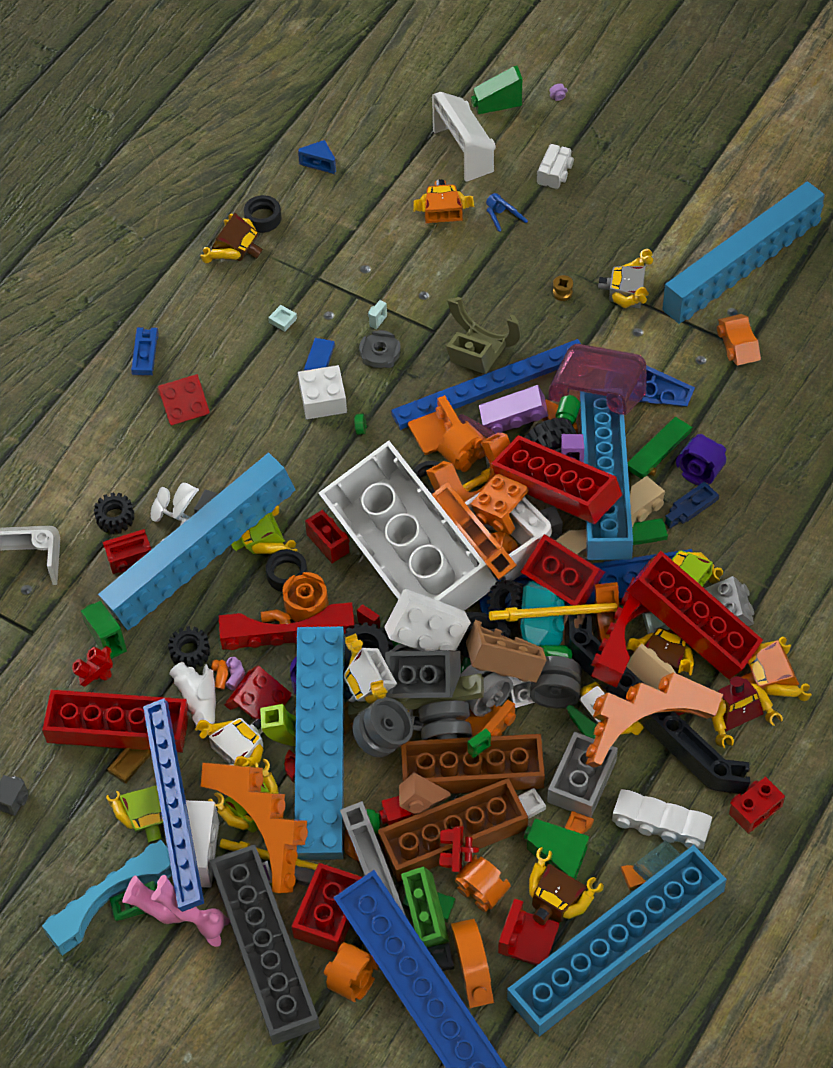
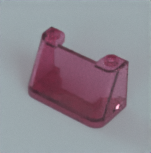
[549,344,646,415]

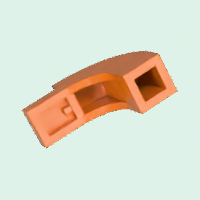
[594,582,626,643]
[451,919,494,1008]

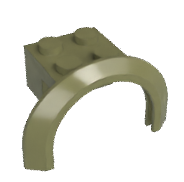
[446,297,521,374]

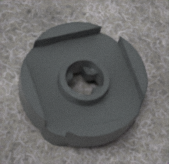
[359,330,401,368]

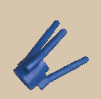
[486,193,528,232]

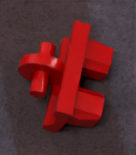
[72,646,113,687]
[439,826,479,872]

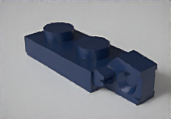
[664,482,720,528]

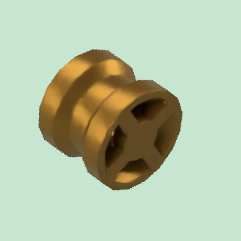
[553,275,573,301]

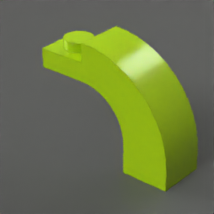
[260,704,296,746]

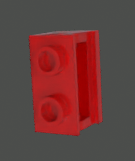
[103,529,152,574]

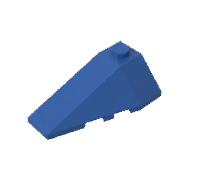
[604,353,695,407]

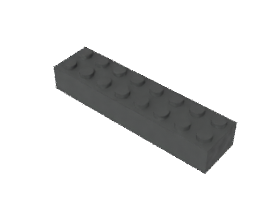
[209,844,320,1046]

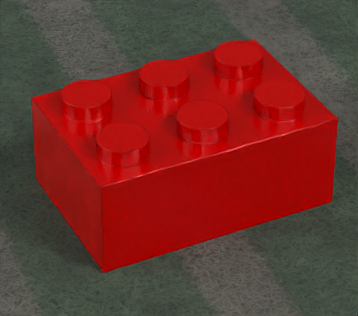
[521,534,605,606]
[292,863,362,953]

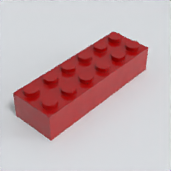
[491,435,622,524]
[627,550,763,680]
[42,690,190,753]

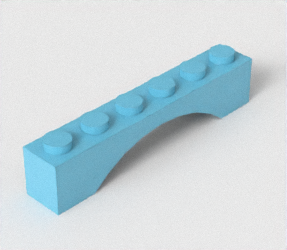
[42,840,172,956]

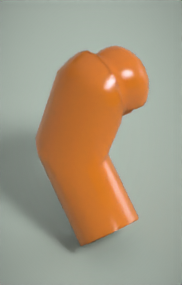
[261,610,291,624]
[211,660,228,690]
[344,830,359,861]

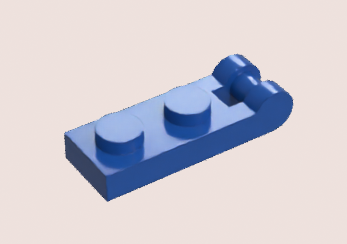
[131,327,159,375]

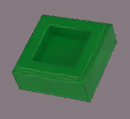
[468,728,491,758]

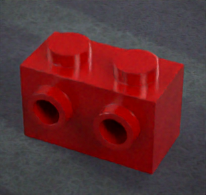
[305,509,350,563]
[729,776,785,834]

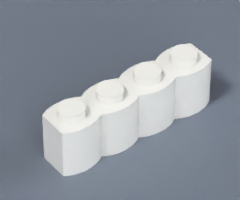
[612,789,712,849]

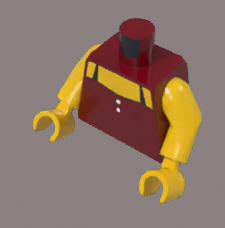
[711,677,783,748]

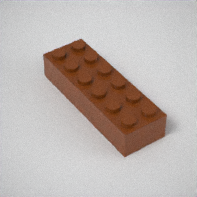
[401,734,545,793]
[378,778,528,882]

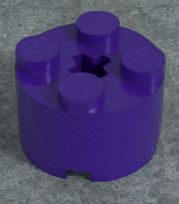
[676,434,726,485]

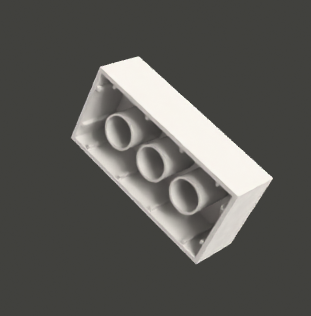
[319,441,497,611]

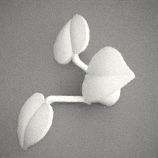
[151,483,199,541]

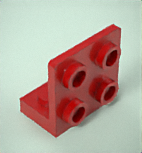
[157,374,210,426]
[224,665,292,720]
[498,898,559,966]

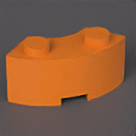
[717,314,761,366]

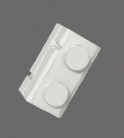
[537,144,574,189]

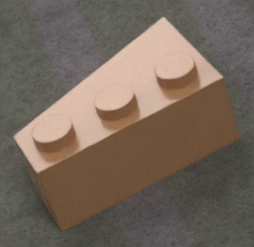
[466,620,546,683]

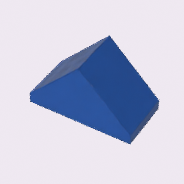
[298,140,336,174]

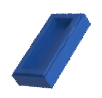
[304,338,335,371]

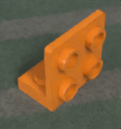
[408,395,460,455]

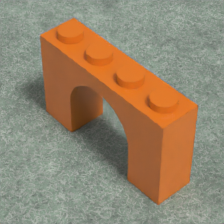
[426,432,510,502]

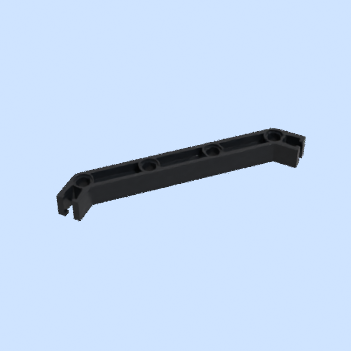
[565,614,750,794]

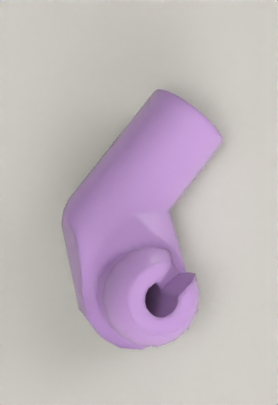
[225,657,245,690]

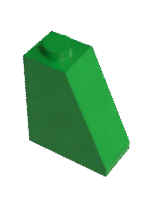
[471,66,523,115]
[81,601,127,659]
[524,818,589,880]

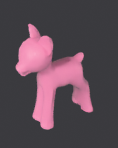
[122,875,230,947]

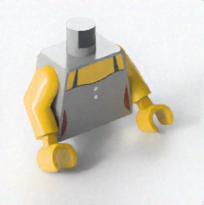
[598,249,653,308]

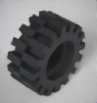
[94,492,135,534]
[487,580,524,622]
[168,626,210,669]

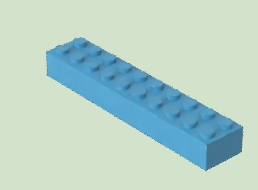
[662,181,825,324]
[580,389,633,560]
[98,452,295,631]
[295,626,345,860]
[507,845,727,1037]

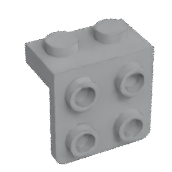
[705,576,754,626]

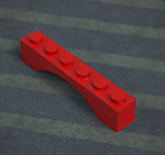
[591,571,649,688]
[219,602,354,650]

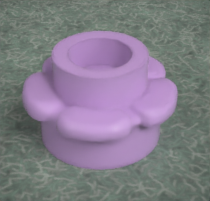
[549,84,568,101]

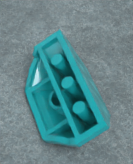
[520,580,565,646]

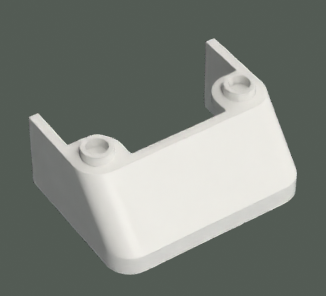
[432,92,496,182]
[465,492,552,581]
[0,526,60,585]

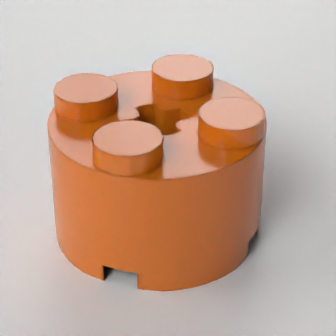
[438,421,486,472]
[283,572,329,622]
[455,855,511,912]
[324,942,379,1002]

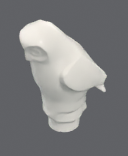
[169,662,216,731]

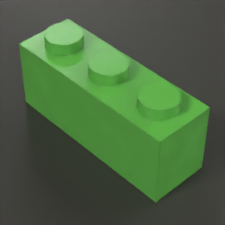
[401,866,450,948]

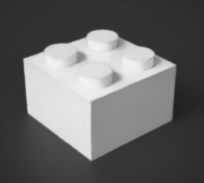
[298,365,347,419]

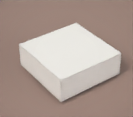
[518,788,546,819]

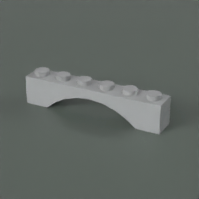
[340,801,407,918]

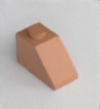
[399,773,450,815]

